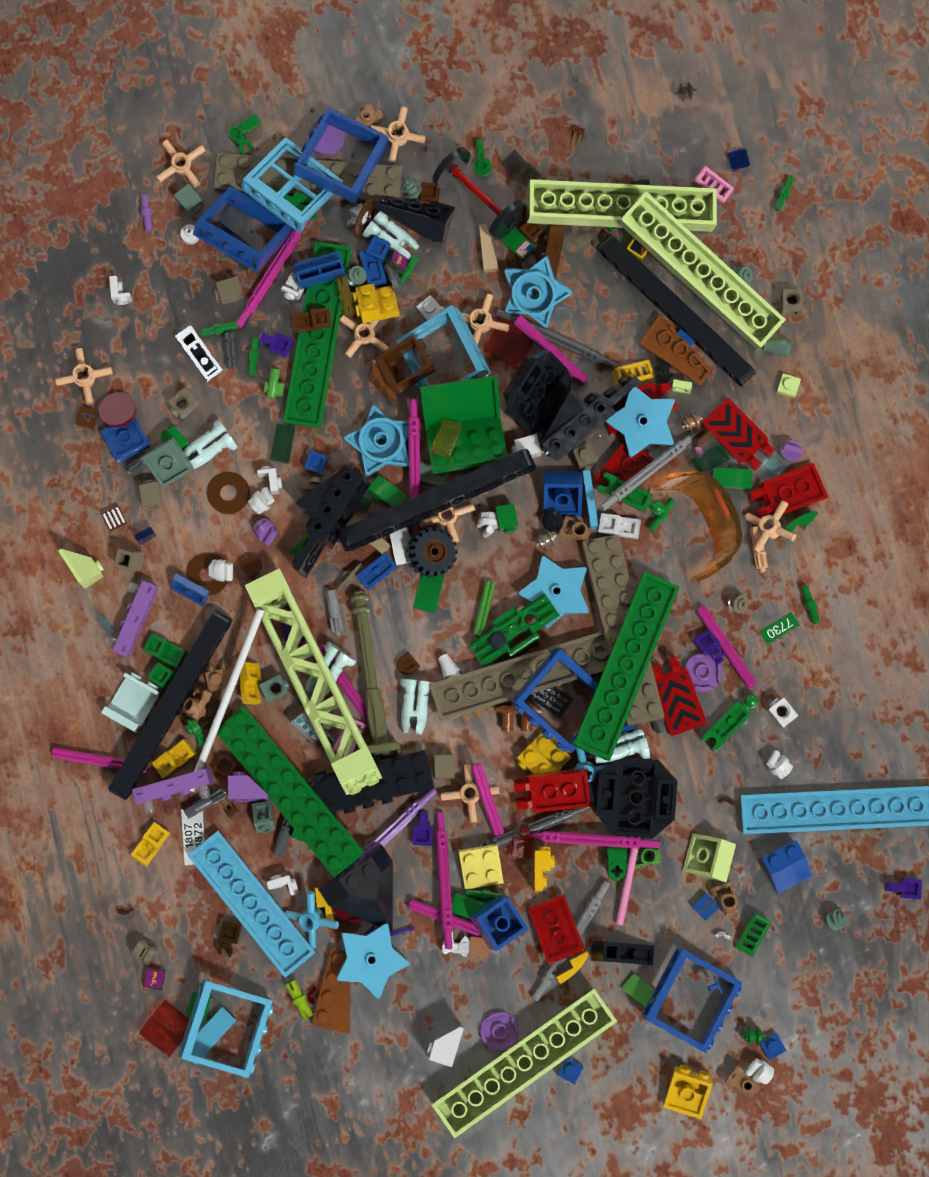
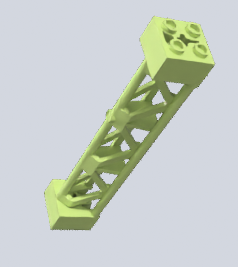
[245,568,382,795]

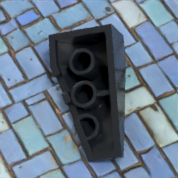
[373,196,455,242]

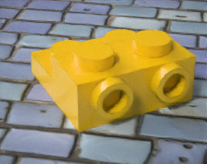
[353,284,400,323]
[517,734,572,774]
[534,847,555,892]
[663,1065,713,1119]

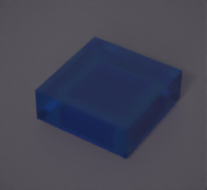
[727,148,751,172]
[134,527,156,545]

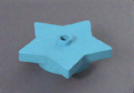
[505,256,573,328]
[605,387,675,457]
[344,405,409,477]
[519,556,589,629]
[336,923,409,999]

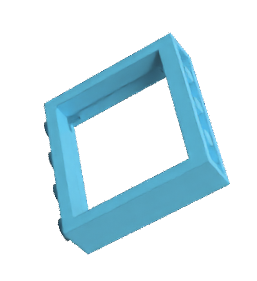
[396,305,491,389]
[178,979,273,1078]

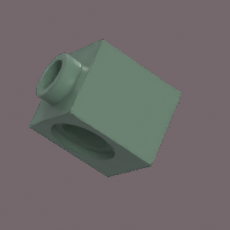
[174,183,204,217]
[259,675,291,704]

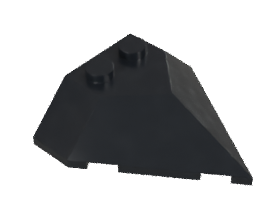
[318,845,393,932]

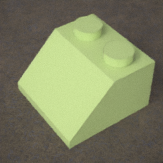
[683,833,736,882]

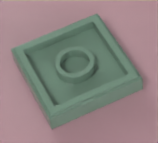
[141,437,194,488]

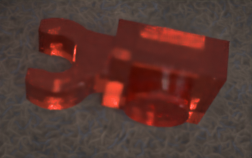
[511,824,533,859]

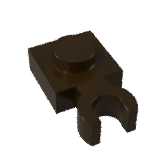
[201,699,232,730]
[218,921,243,957]

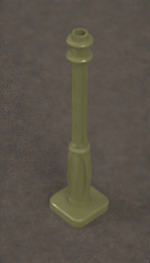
[350,591,401,758]

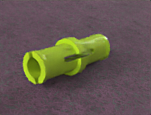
[285,980,314,1020]

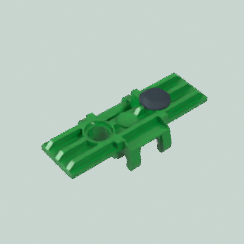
[468,593,560,667]

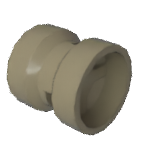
[131,939,158,966]

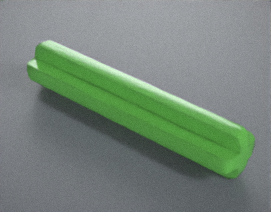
[473,581,495,637]

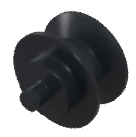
[654,360,674,383]
[542,511,563,532]

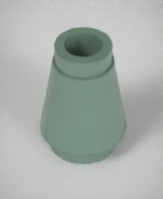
[764,338,792,357]

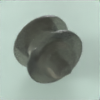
[675,82,697,102]

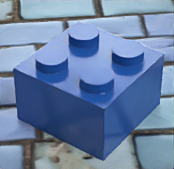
[470,895,528,951]

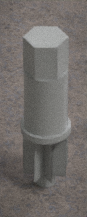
[325,590,343,636]

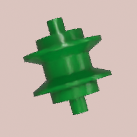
[741,1026,766,1046]

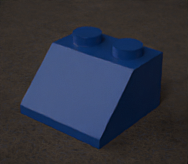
[543,472,583,516]
[760,840,812,894]

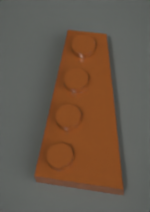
[639,314,712,387]
[312,947,351,1034]

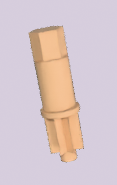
[750,526,768,573]

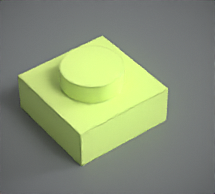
[777,373,801,398]

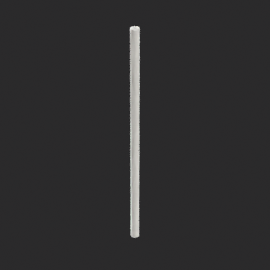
[190,609,264,792]

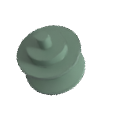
[401,179,422,199]
[346,266,366,286]
[734,266,753,285]
[826,909,847,931]

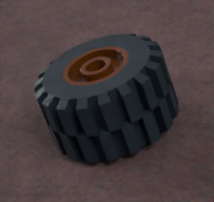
[406,528,458,577]

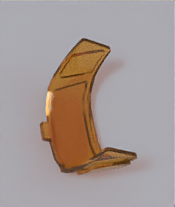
[648,471,743,584]

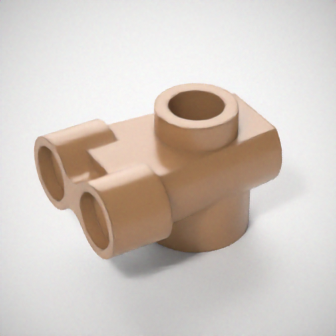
[355,103,383,128]
[559,516,592,541]
[183,688,212,720]
[710,882,739,916]
[724,1064,759,1098]

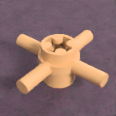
[371,107,426,162]
[462,294,509,345]
[56,348,113,404]

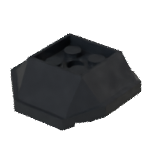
[503,349,571,434]
[596,757,678,839]

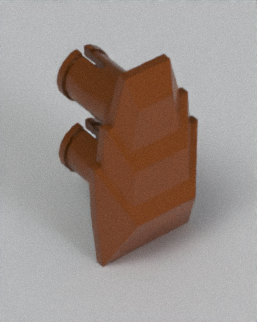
[368,359,405,404]
[494,700,541,731]

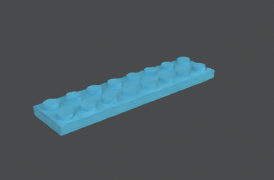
[188,831,316,978]

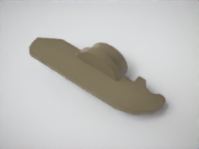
[297,477,326,490]
[336,563,362,592]

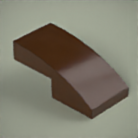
[515,212,545,242]
[290,308,332,334]

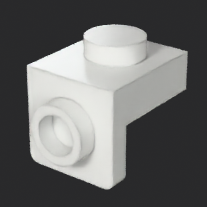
[281,272,305,301]
[257,466,282,495]
[267,874,298,896]

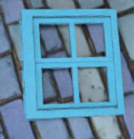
[241,137,343,234]

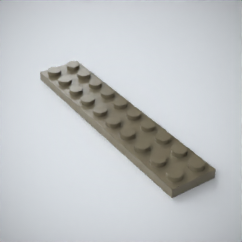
[214,153,403,202]
[581,534,665,727]
[429,631,609,722]

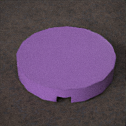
[308,121,345,156]
[685,653,722,692]
[480,1012,519,1052]

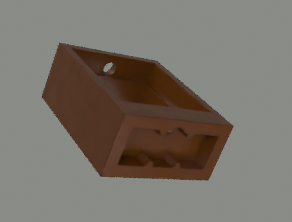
[375,335,436,394]

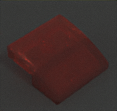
[483,318,533,370]
[139,1000,190,1058]

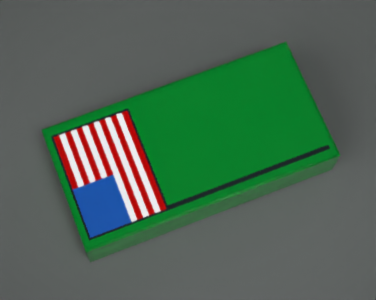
[500,228,536,262]

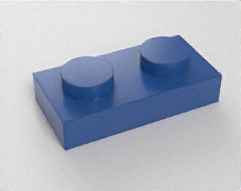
[359,249,387,287]
[356,552,398,592]
[170,573,210,607]

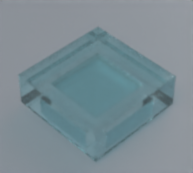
[762,452,789,478]
[95,615,116,636]

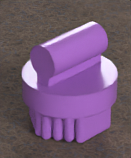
[780,440,802,462]
[253,518,279,546]

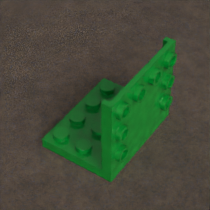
[420,375,508,474]

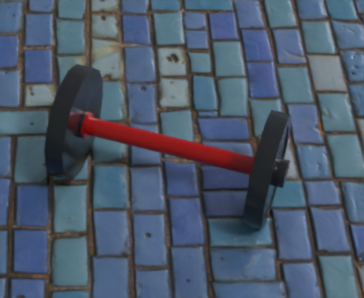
[432,147,527,241]

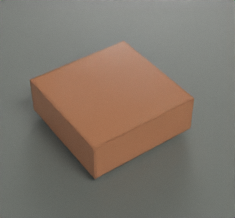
[469,937,489,958]

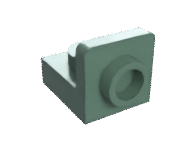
[252,801,276,833]

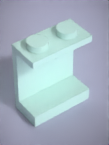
[101,672,161,733]

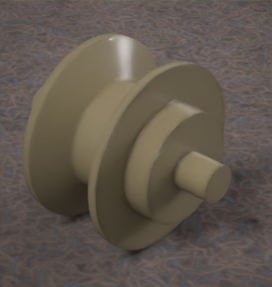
[535,529,557,550]
[728,593,748,614]

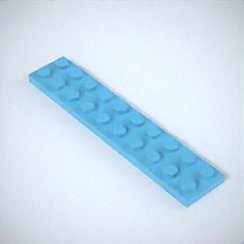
[740,786,929,835]

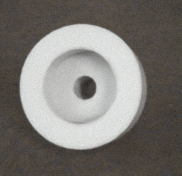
[181,224,199,245]

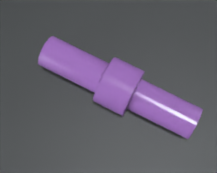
[140,194,153,232]

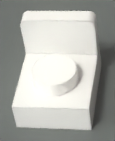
[109,276,132,305]
[416,295,445,321]

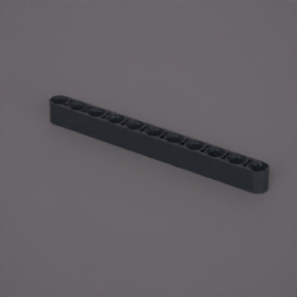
[596,233,756,387]
[338,449,536,552]
[108,609,233,801]

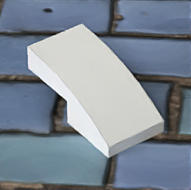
[598,513,641,539]
[390,527,410,565]

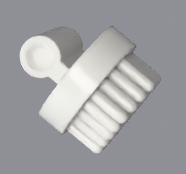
[347,203,371,227]
[248,487,274,514]
[477,512,499,538]
[209,559,233,582]
[766,750,793,779]
[745,1058,774,1084]

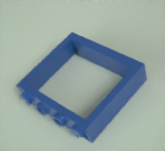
[293,108,389,204]
[193,186,292,272]
[511,648,598,753]
[640,947,743,1053]

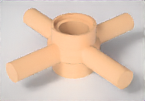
[156,140,206,188]
[340,315,389,358]
[745,501,796,553]
[419,503,475,543]
[441,764,500,823]

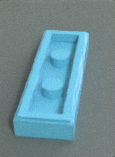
[582,470,598,530]
[191,1007,237,1065]

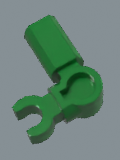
[228,113,262,155]

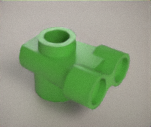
[264,368,284,398]
[635,848,661,869]

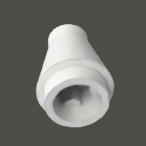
[438,654,461,680]

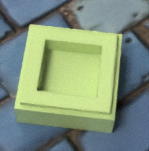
[671,379,692,394]

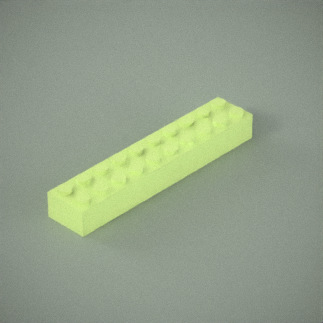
[527,180,717,232]
[617,191,786,349]
[432,989,617,1138]

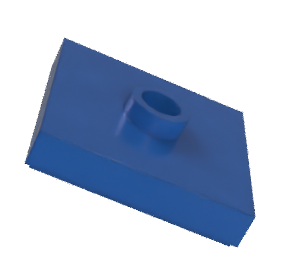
[100,418,151,464]

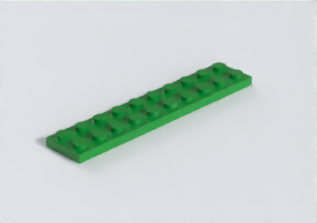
[283,241,353,429]
[573,571,680,761]
[217,706,365,878]

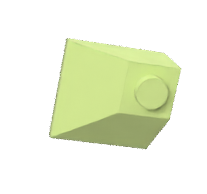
[59,549,104,589]

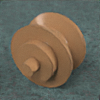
[681,412,702,433]

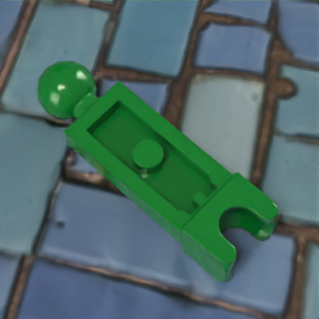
[597,473,665,515]
[701,693,759,753]

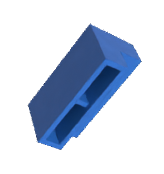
[293,251,345,290]

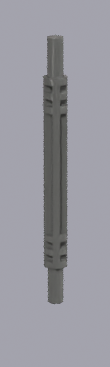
[496,309,618,369]
[474,807,591,848]

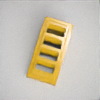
[611,359,655,386]

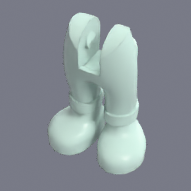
[362,211,419,260]
[183,419,238,469]
[305,641,357,696]
[400,679,435,735]
[594,727,650,763]

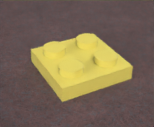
[459,844,504,890]

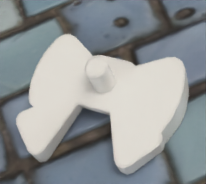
[442,932,470,957]

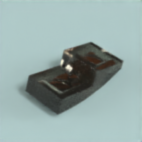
[500,149,541,188]

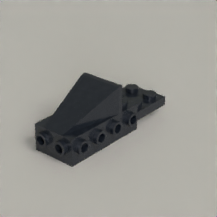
[538,374,641,461]
[292,465,370,579]
[309,750,434,816]

